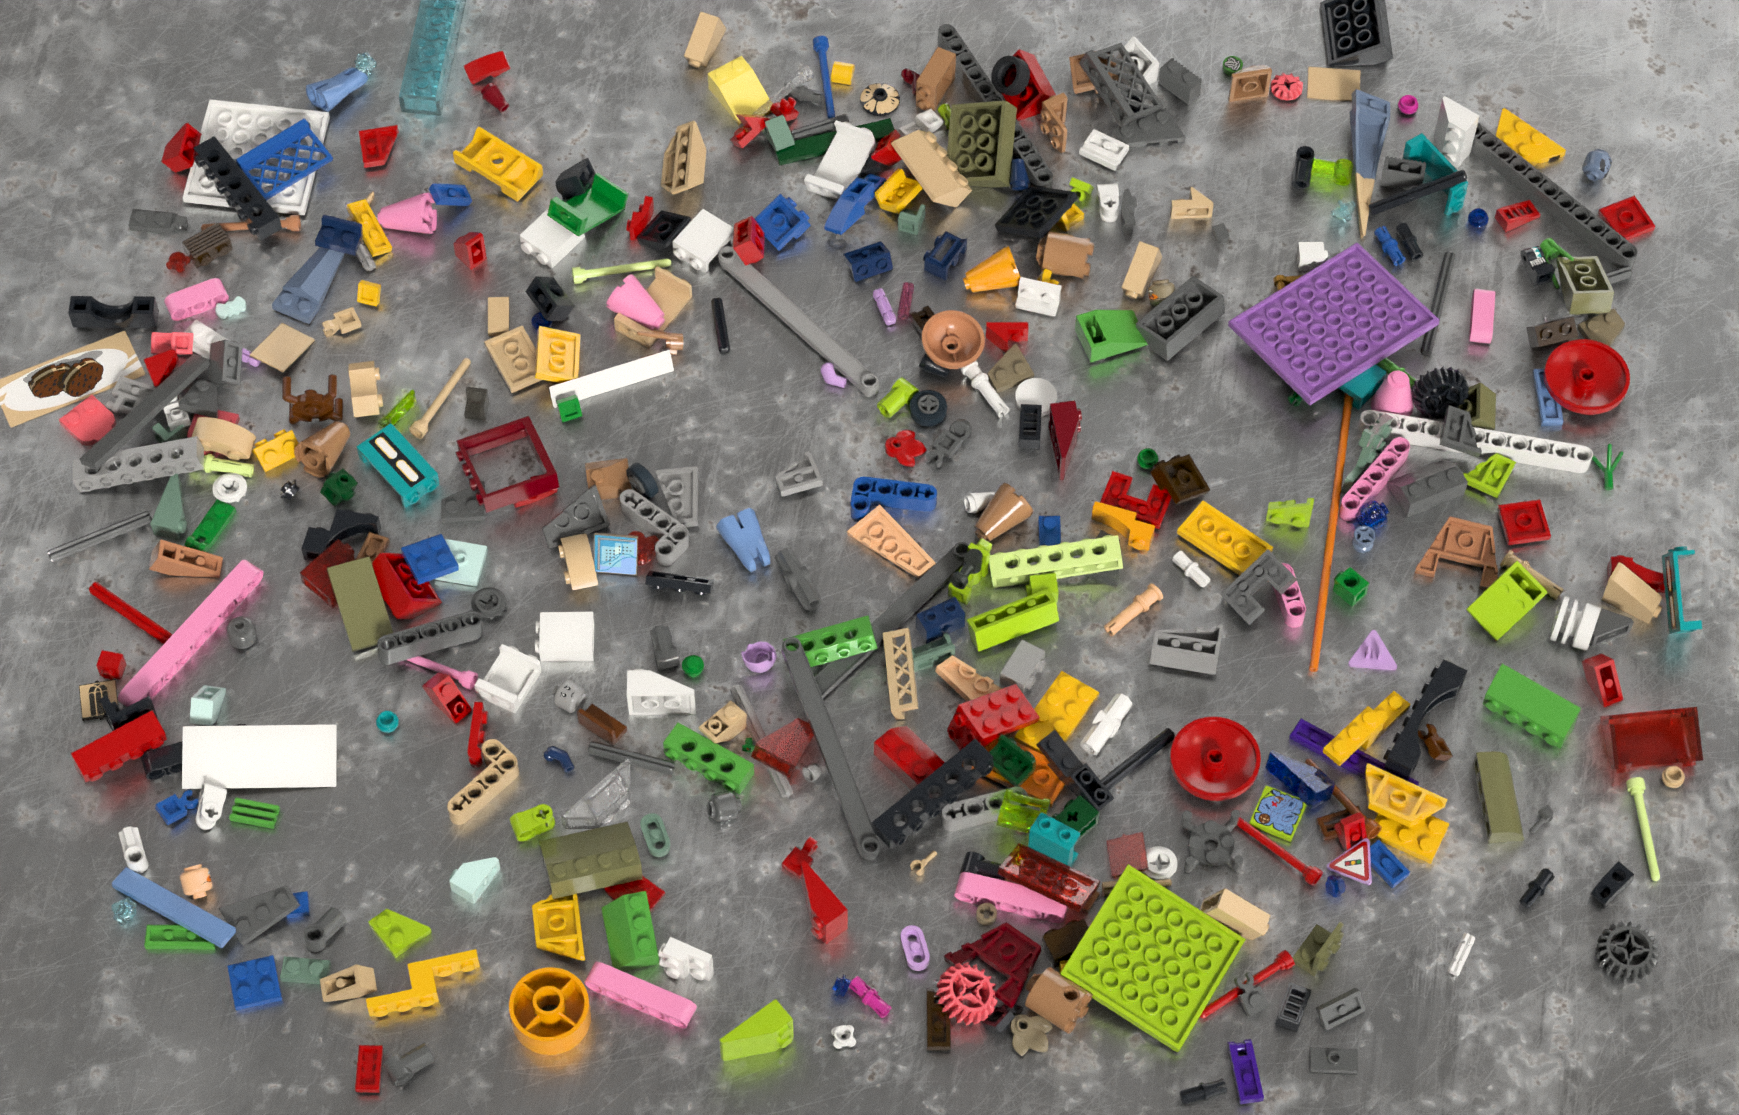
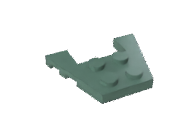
[1341,413,1393,494]

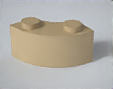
[348,361,383,417]
[192,417,256,461]
[558,533,598,590]

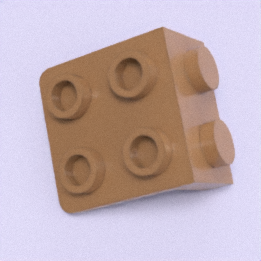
[1040,92,1068,153]

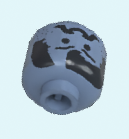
[1582,149,1612,181]

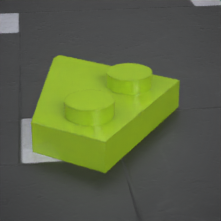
[1463,453,1516,498]
[1266,498,1314,527]
[368,909,432,958]

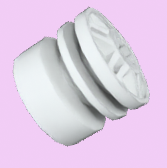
[1550,596,1601,651]

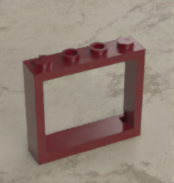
[455,416,560,513]

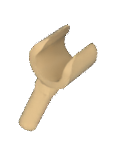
[910,850,937,876]

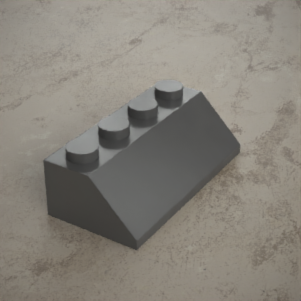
[1136,276,1225,361]

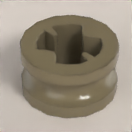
[976,903,997,926]

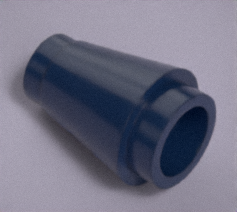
[1009,159,1030,191]

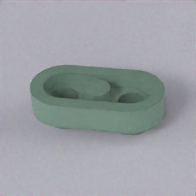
[640,813,671,857]

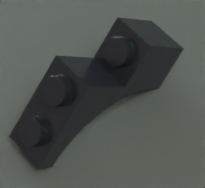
[301,509,381,564]

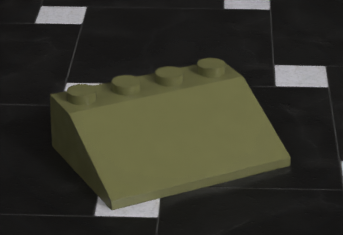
[947,100,1017,188]
[539,821,643,899]

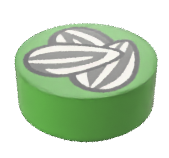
[1222,56,1243,76]

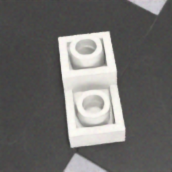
[163,393,191,431]

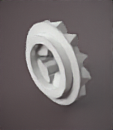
[212,473,248,504]
[1141,846,1178,880]

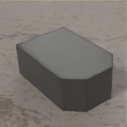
[1212,223,1229,244]

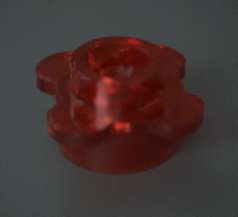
[166,252,191,273]

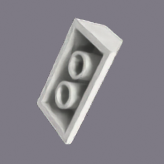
[1434,96,1479,168]

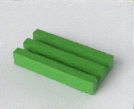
[229,798,280,829]

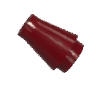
[481,83,509,113]

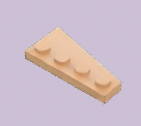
[847,505,936,579]
[935,655,1002,701]

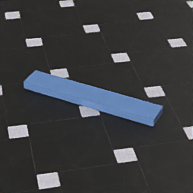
[112,867,236,948]

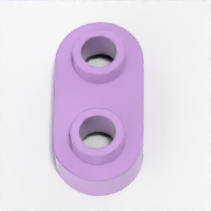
[900,925,930,971]

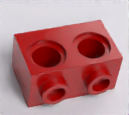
[733,216,765,265]

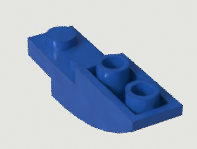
[824,174,886,235]

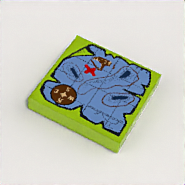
[1249,785,1308,842]

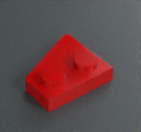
[359,125,399,168]

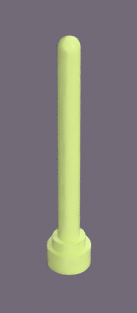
[572,259,671,284]
[1626,777,1660,881]

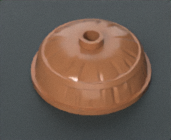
[921,310,985,369]

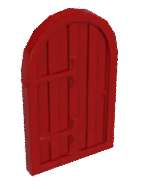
[604,876,665,911]

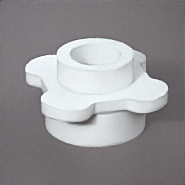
[831,1025,856,1049]

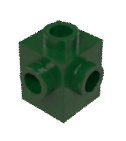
[320,468,358,507]

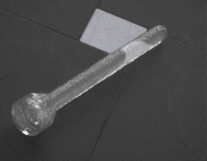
[737,64,815,129]

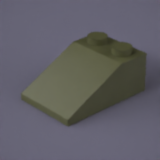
[1556,256,1614,315]

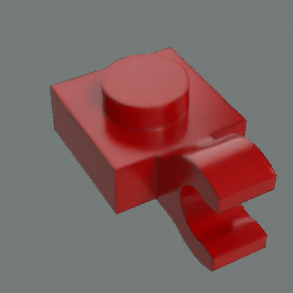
[781,836,818,879]

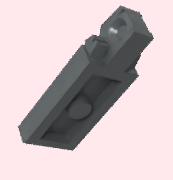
[128,209,188,234]

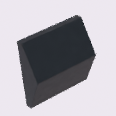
[636,210,691,252]

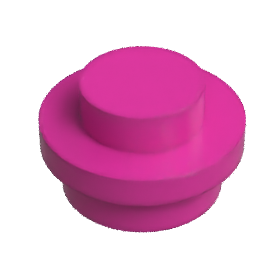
[1398,95,1418,114]

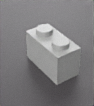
[1000,640,1046,694]

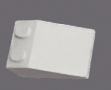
[627,669,696,715]

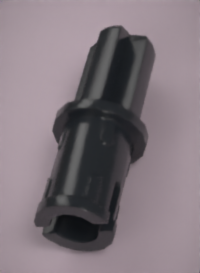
[1396,223,1423,261]
[1519,868,1555,908]
[1179,1078,1227,1104]

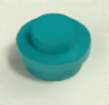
[376,711,399,733]

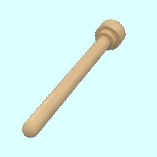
[409,358,471,439]

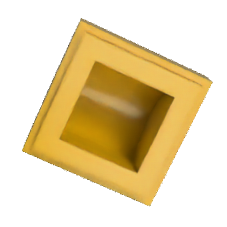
[831,61,855,85]

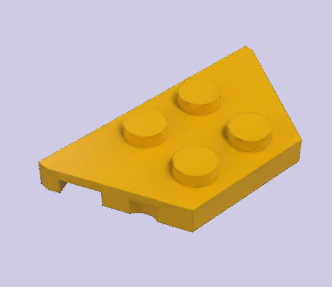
[1496,108,1566,166]
[1365,763,1448,827]
[532,894,585,961]

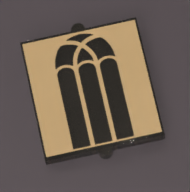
[79,679,119,721]

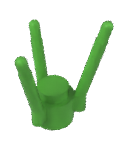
[1540,238,1574,289]

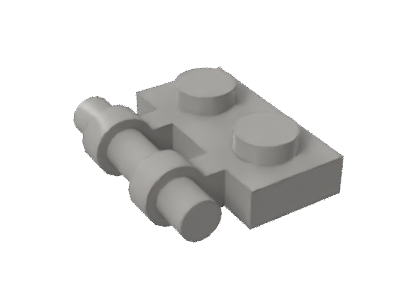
[105,376,156,415]

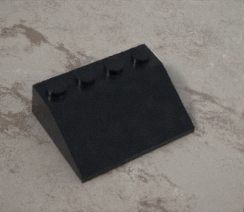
[1320,0,1393,67]

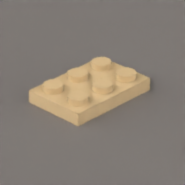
[484,326,541,393]

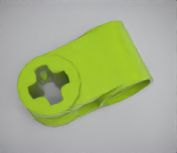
[509,804,555,842]

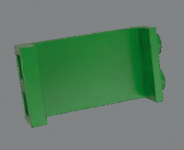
[547,173,629,237]

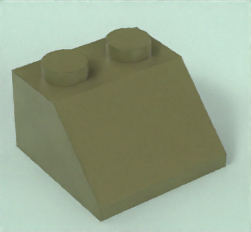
[1459,382,1496,430]

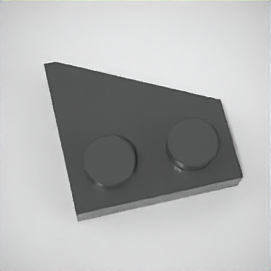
[1439,405,1482,457]

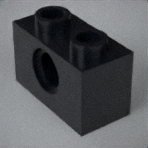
[525,276,575,321]

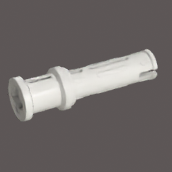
[961,361,1010,417]

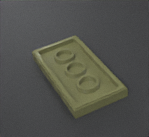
[327,557,393,652]

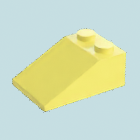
[708,56,772,127]

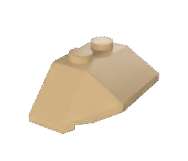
[661,121,706,195]

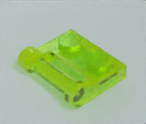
[997,788,1051,833]

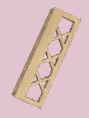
[883,628,919,721]

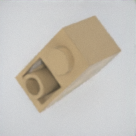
[699,701,747,743]

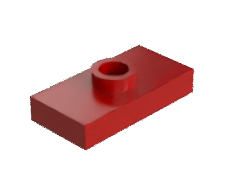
[355,1045,383,1093]

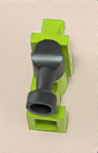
[948,538,992,605]

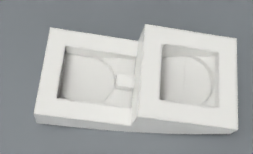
[898,109,944,137]

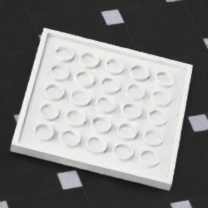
[183,100,330,215]

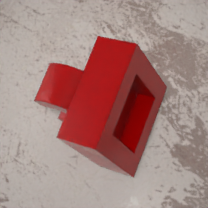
[770,97,799,121]

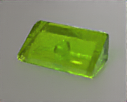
[378,390,417,427]

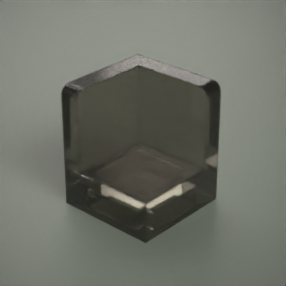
[464,387,489,420]

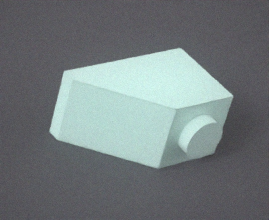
[189,685,226,726]
[449,857,500,904]

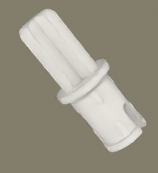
[1172,550,1210,587]

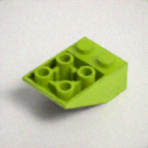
[1466,561,1548,641]

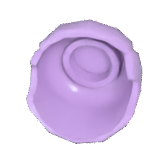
[741,641,777,673]

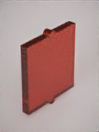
[1106,832,1149,878]

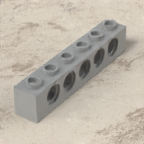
[72,436,204,492]

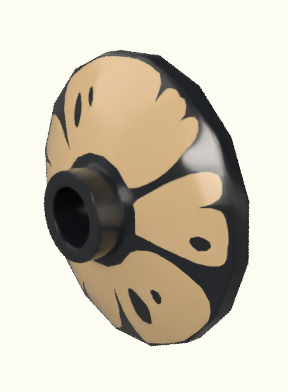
[860,83,900,116]

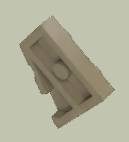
[1577,308,1625,346]
[987,344,1035,393]

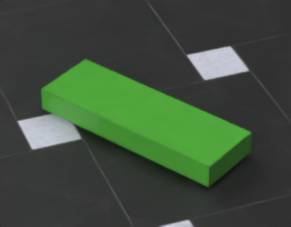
[144,925,215,950]

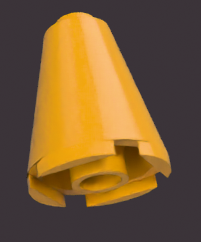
[963,246,1020,293]

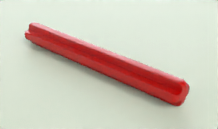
[89,582,173,644]

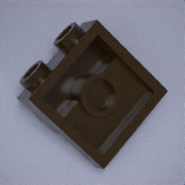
[1150,454,1210,505]

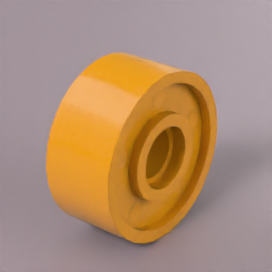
[509,967,591,1055]

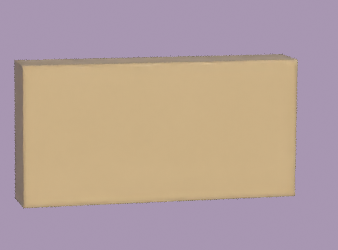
[488,297,509,336]

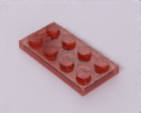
[998,843,1100,913]

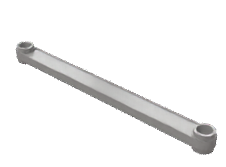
[718,246,879,397]

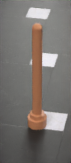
[201,215,301,231]

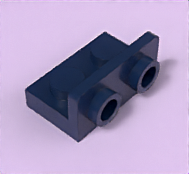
[315,215,363,256]
[843,241,893,282]

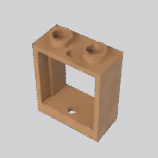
[916,47,956,112]

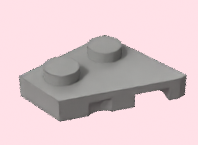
[775,451,823,497]

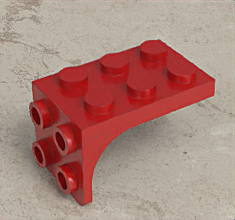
[947,684,1040,750]

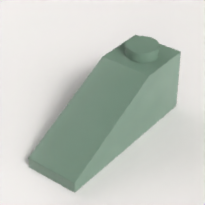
[150,473,187,540]

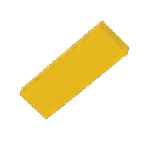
[346,199,392,257]

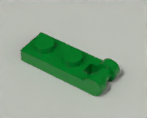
[185,499,237,553]

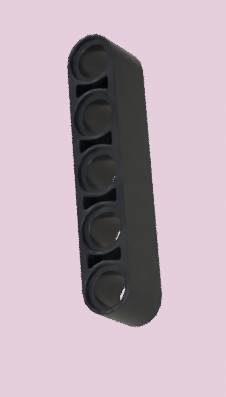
[141,724,248,780]

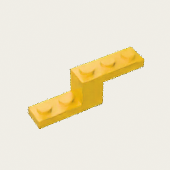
[1323,691,1411,766]
[366,949,480,1017]

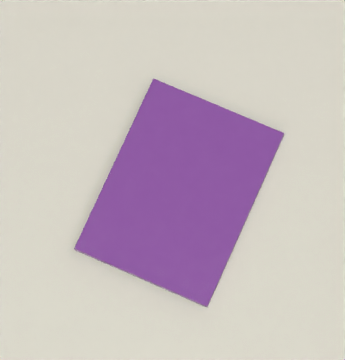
[1228,243,1440,405]

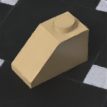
[320,964,377,1002]

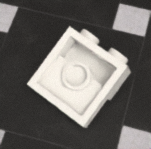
[658,937,714,982]

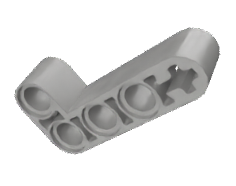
[620,489,689,567]
[941,787,1034,834]

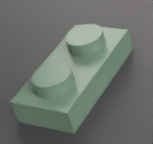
[280,956,331,985]

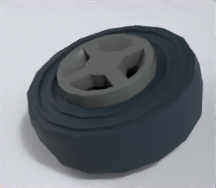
[909,390,948,427]
[626,463,659,500]

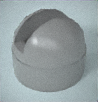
[802,763,822,783]

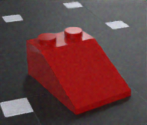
[801,860,848,944]

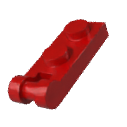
[467,702,488,768]

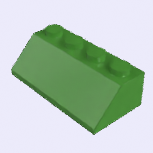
[1483,663,1581,749]

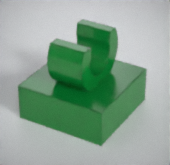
[556,394,583,422]

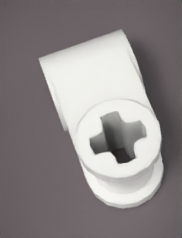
[1097,183,1119,223]
[196,783,227,830]

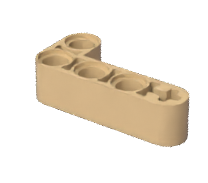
[447,739,519,825]

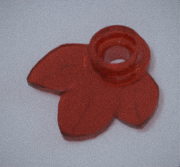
[628,531,658,566]

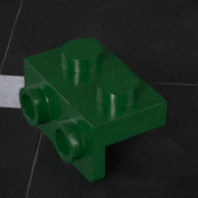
[989,734,1036,787]

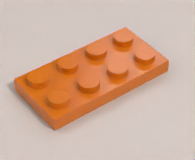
[971,737,1065,808]

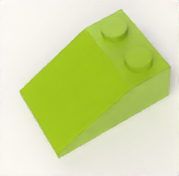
[719,999,794,1061]

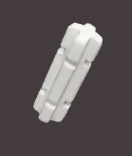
[1448,933,1475,976]

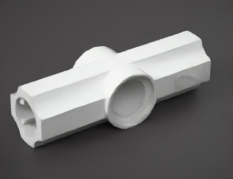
[1080,693,1132,755]

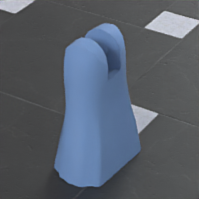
[306,67,368,112]
[716,508,770,572]

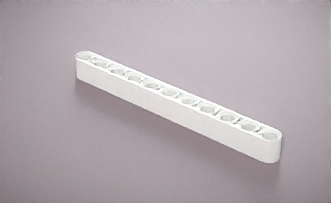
[1358,410,1593,473]

